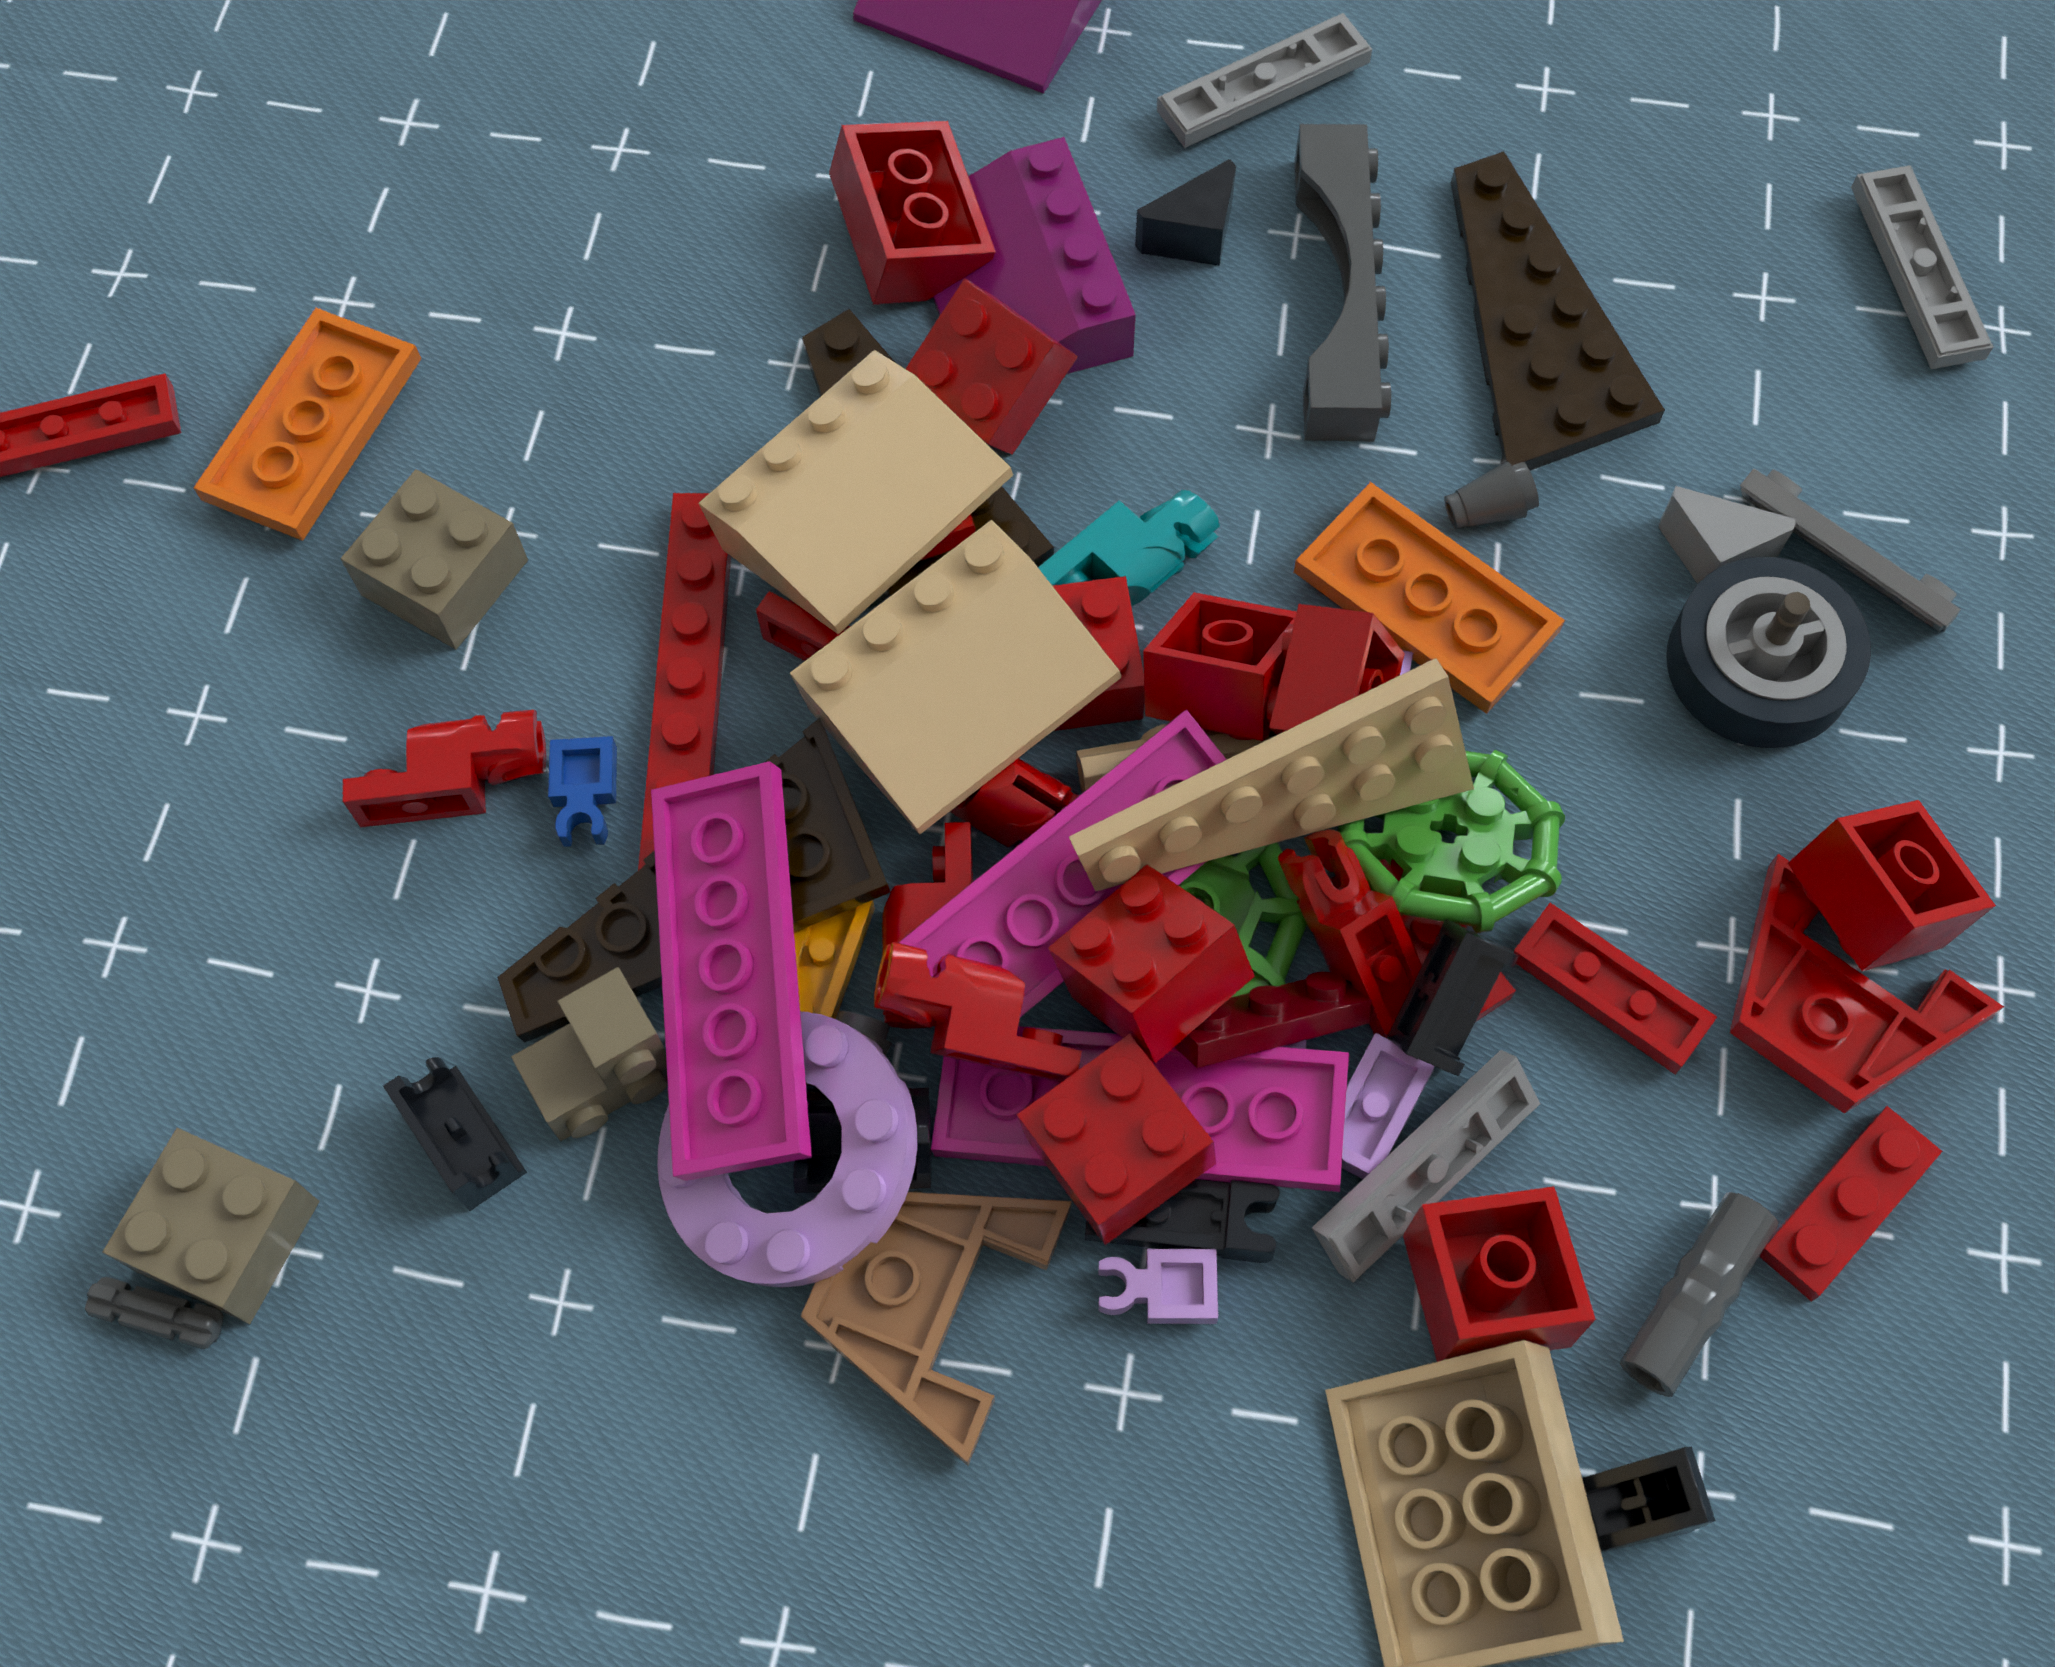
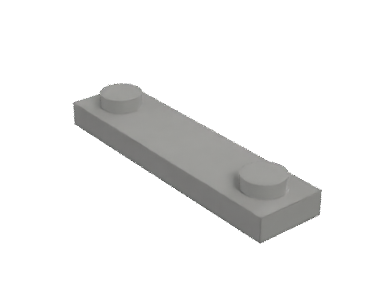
[1157,13,1372,148]
[1851,165,1993,369]
[1740,468,1961,633]
[1312,1050,1540,1283]

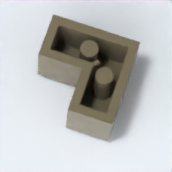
[511,967,668,1142]

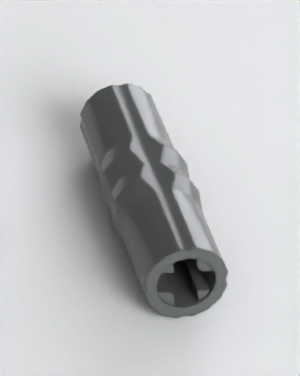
[1620,1192,1778,1397]

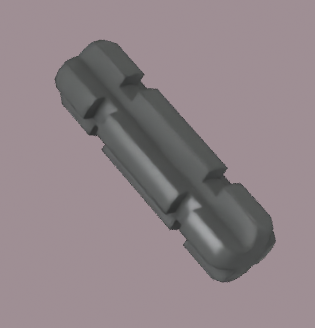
[85,1277,224,1349]

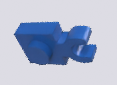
[548,736,617,847]

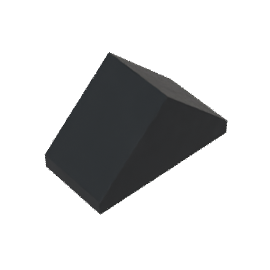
[1135,159,1236,266]
[1582,1446,1716,1553]

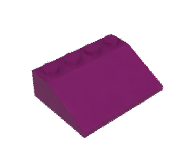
[853,0,1102,94]
[933,137,1136,374]

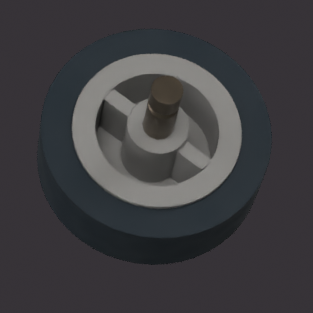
[1666,557,1871,748]

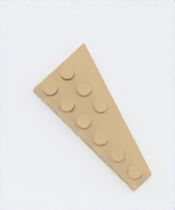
[1069,658,1474,891]

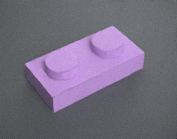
[1341,1033,1435,1179]

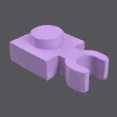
[1098,1249,1218,1324]

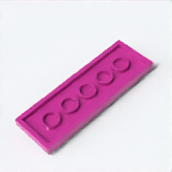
[898,709,1227,1017]
[651,761,812,1181]
[931,1026,1349,1192]

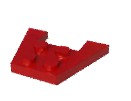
[1729,854,2004,1114]

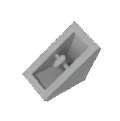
[1658,486,1796,584]

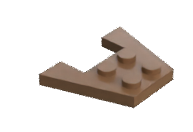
[801,1192,1072,1466]

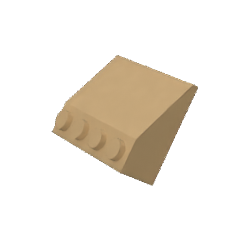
[698,350,1013,634]
[790,520,1121,835]
[1325,1340,1624,1667]

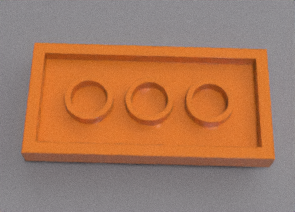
[193,308,421,541]
[1293,482,1565,714]

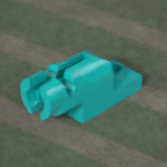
[1038,489,1220,606]

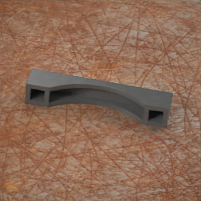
[1294,124,1391,441]

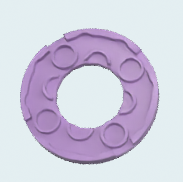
[657,1012,917,1287]

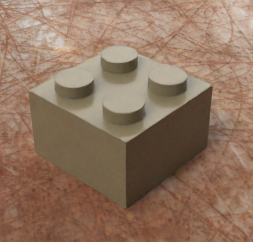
[341,469,528,650]
[103,1128,320,1324]

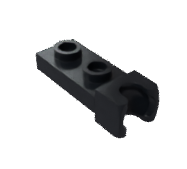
[1085,1179,1280,1263]

